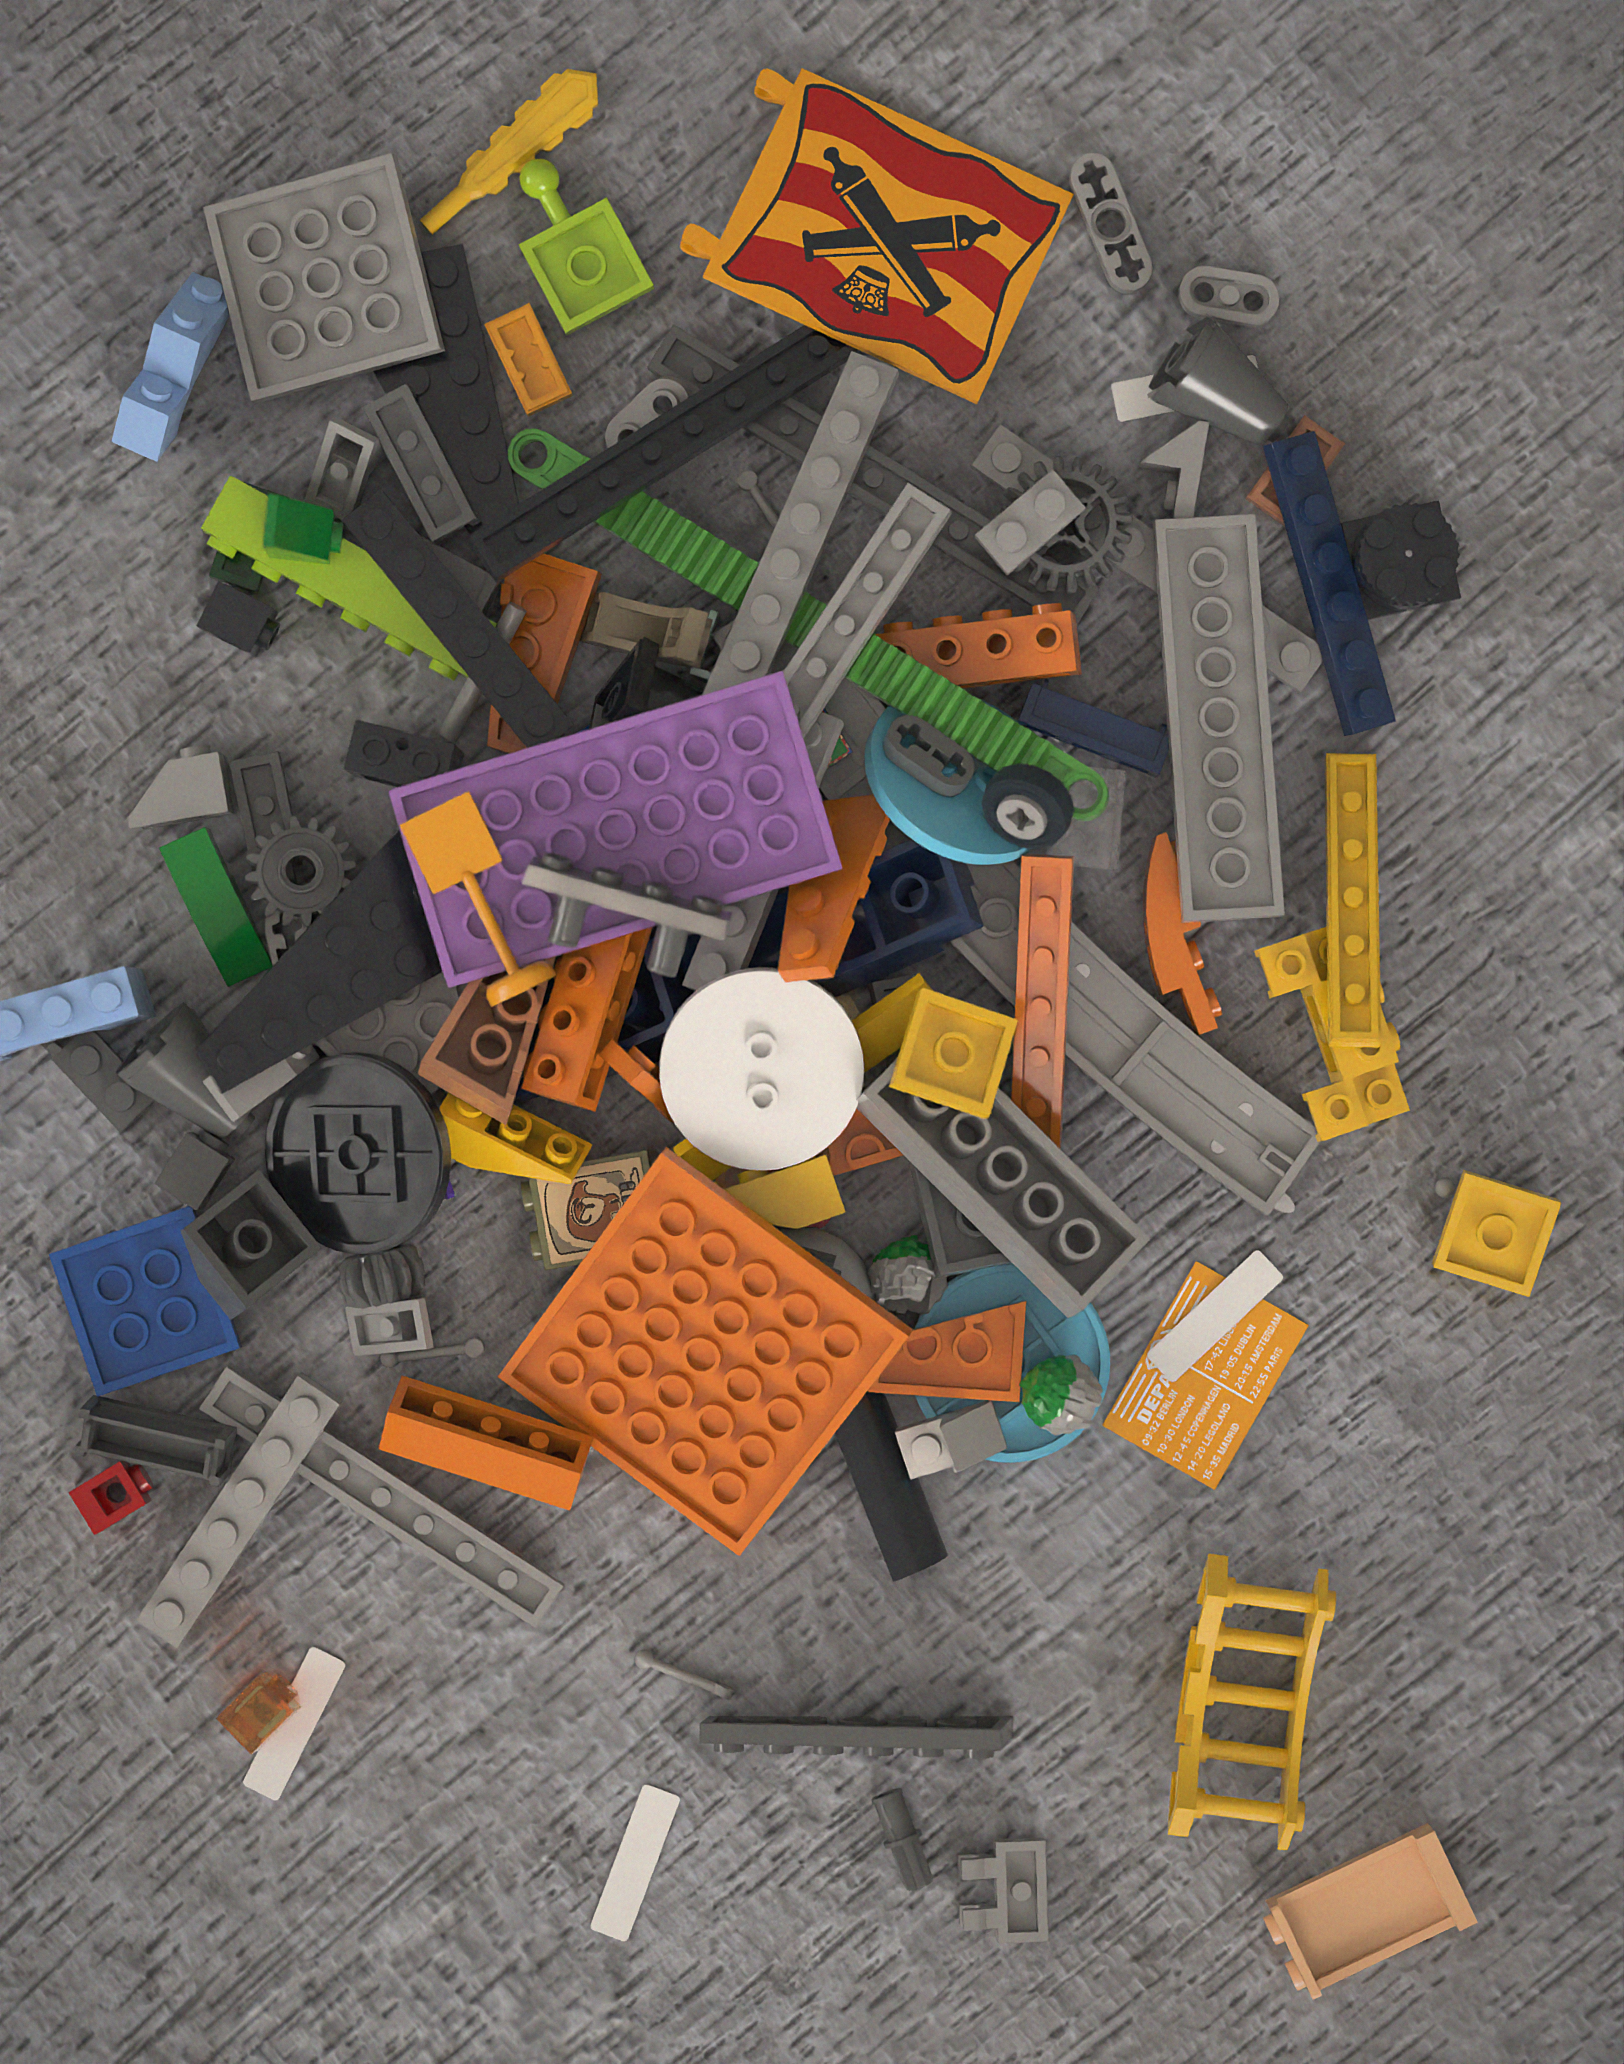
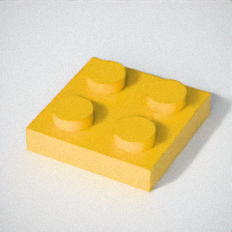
[889,987,1018,1119]
[1432,1170,1561,1297]

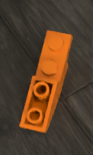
[1143,832,1222,1035]

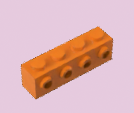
[875,603,1082,689]
[522,926,653,1112]
[379,1375,594,1511]

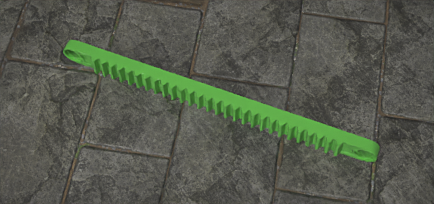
[508,428,1109,821]

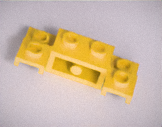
[1254,926,1410,1142]

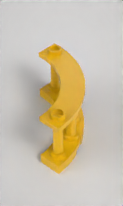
[1168,1553,1336,1850]

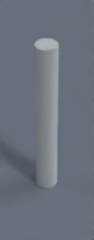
[438,602,527,742]

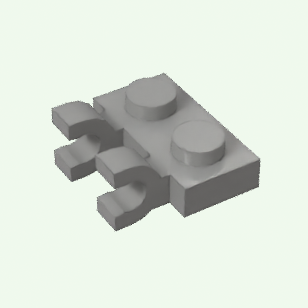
[957,1837,1049,1943]

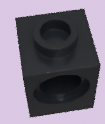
[196,581,280,657]

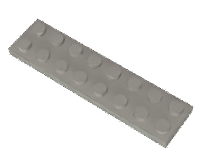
[1153,514,1285,923]

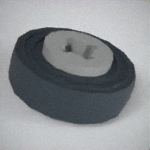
[981,763,1074,849]

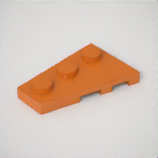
[868,1300,1026,1402]

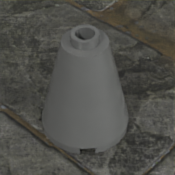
[1147,314,1290,445]
[116,1002,255,1139]

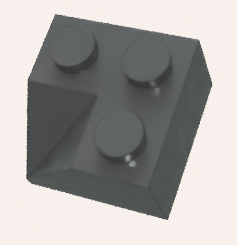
[181,1169,322,1320]

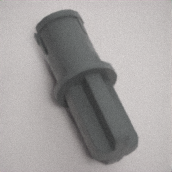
[871,1788,933,1891]

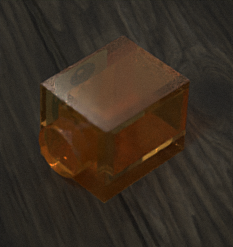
[216,1672,302,1754]

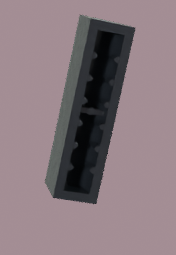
[835,1391,948,1582]

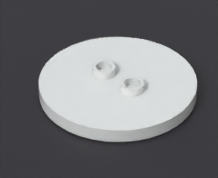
[659,967,864,1170]

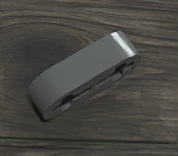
[883,715,975,796]

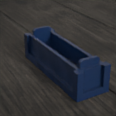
[1017,678,1169,778]

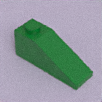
[263,494,343,565]

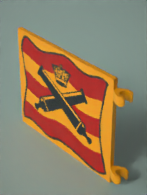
[680,68,1074,404]

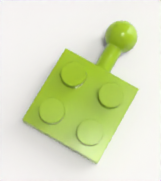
[518,159,655,336]

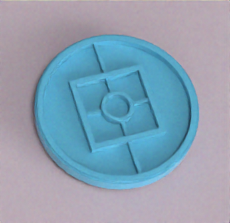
[864,699,1032,865]
[915,1263,1110,1463]

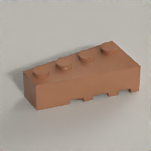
[418,956,556,1125]

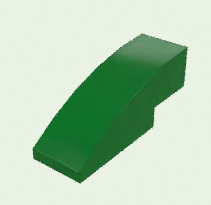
[159,827,273,987]

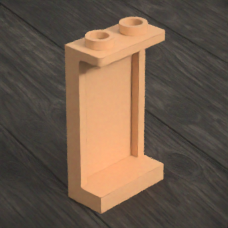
[1263,1823,1478,2000]

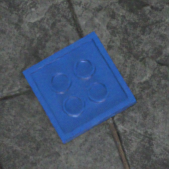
[49,1206,242,1397]

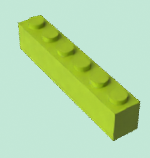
[201,475,497,681]

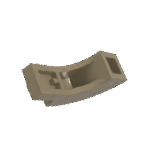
[580,592,713,668]

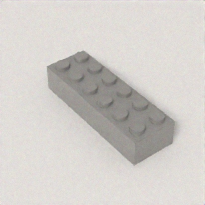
[856,1057,1150,1318]

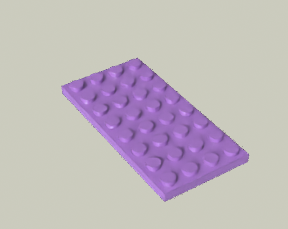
[388,671,842,988]

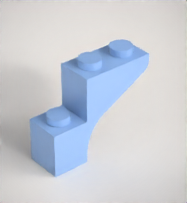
[111,272,230,462]

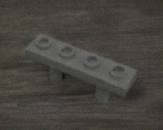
[523,852,732,977]

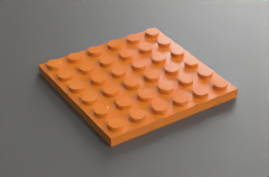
[498,1147,913,1556]

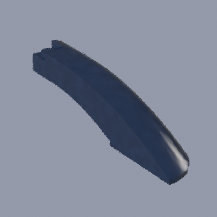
[513,839,984,1104]

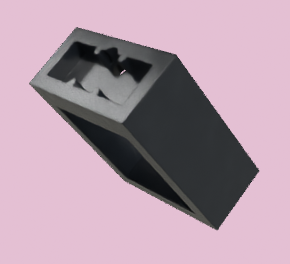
[343,720,465,788]

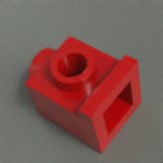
[68,1460,154,1536]

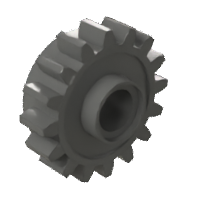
[244,816,356,928]

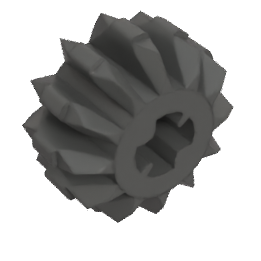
[338,1244,425,1309]

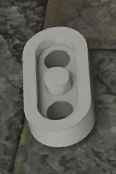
[1178,266,1279,327]
[605,376,692,448]

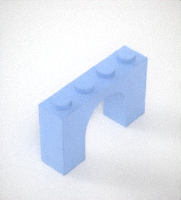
[0,966,156,1061]

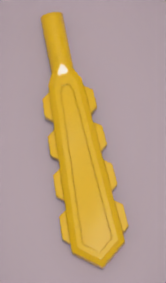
[419,69,598,235]

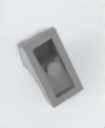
[304,416,385,520]
[1138,420,1209,519]
[345,1293,434,1356]
[895,1400,1008,1480]

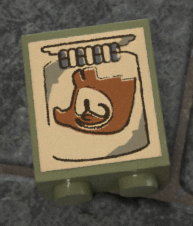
[521,1150,651,1271]

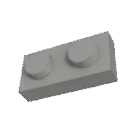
[974,469,1086,575]

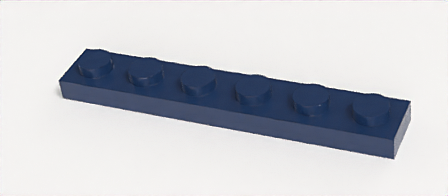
[1263,431,1396,736]

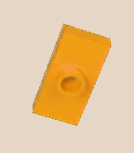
[484,303,573,417]

